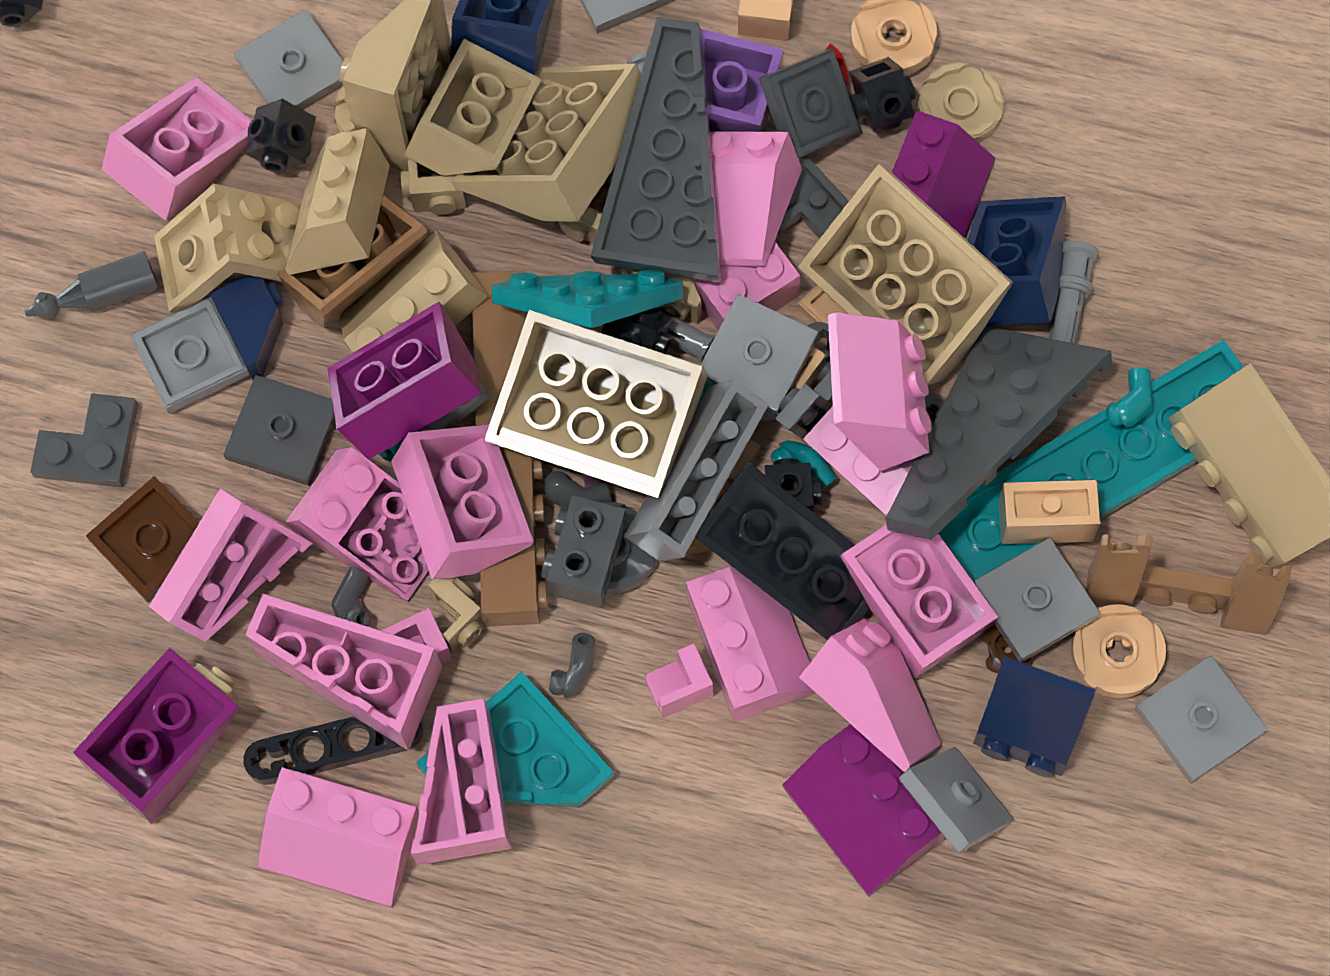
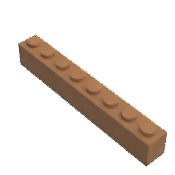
[472,270,548,627]

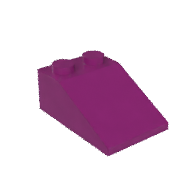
[73,648,239,824]

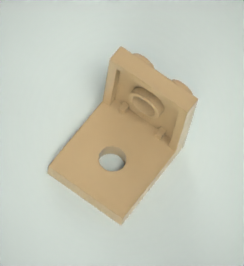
[154,184,300,313]

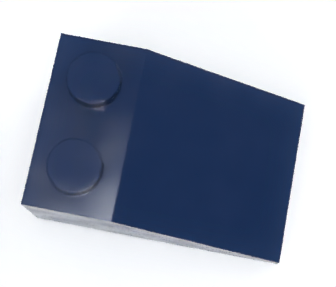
[450,0,555,76]
[967,196,1066,326]
[973,656,1096,777]

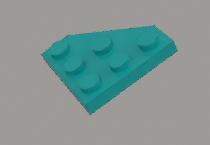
[492,270,683,328]
[416,671,614,807]

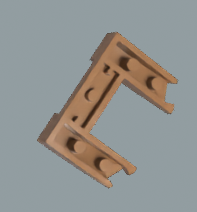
[1085,534,1292,635]

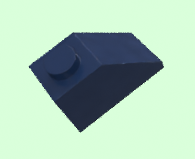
[210,275,285,381]

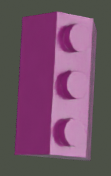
[892,110,995,238]
[327,301,482,459]
[782,724,944,897]

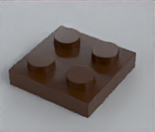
[85,476,199,603]

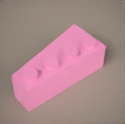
[245,594,443,751]

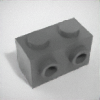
[542,495,627,608]

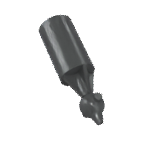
[24,251,159,320]

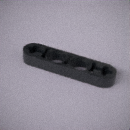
[243,716,423,785]

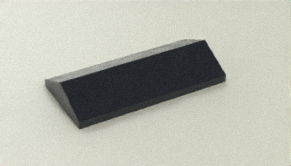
[695,463,870,641]

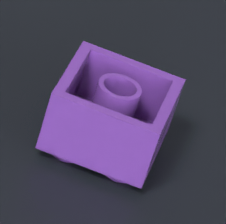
[701,29,784,132]

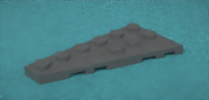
[591,17,722,283]
[886,326,1112,540]

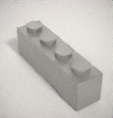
[624,379,768,562]

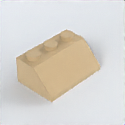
[404,39,541,176]
[285,128,390,275]
[339,230,489,352]

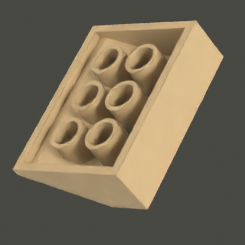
[339,0,451,171]
[452,63,641,222]
[798,164,1013,385]
[484,310,708,499]
[1168,363,1330,568]

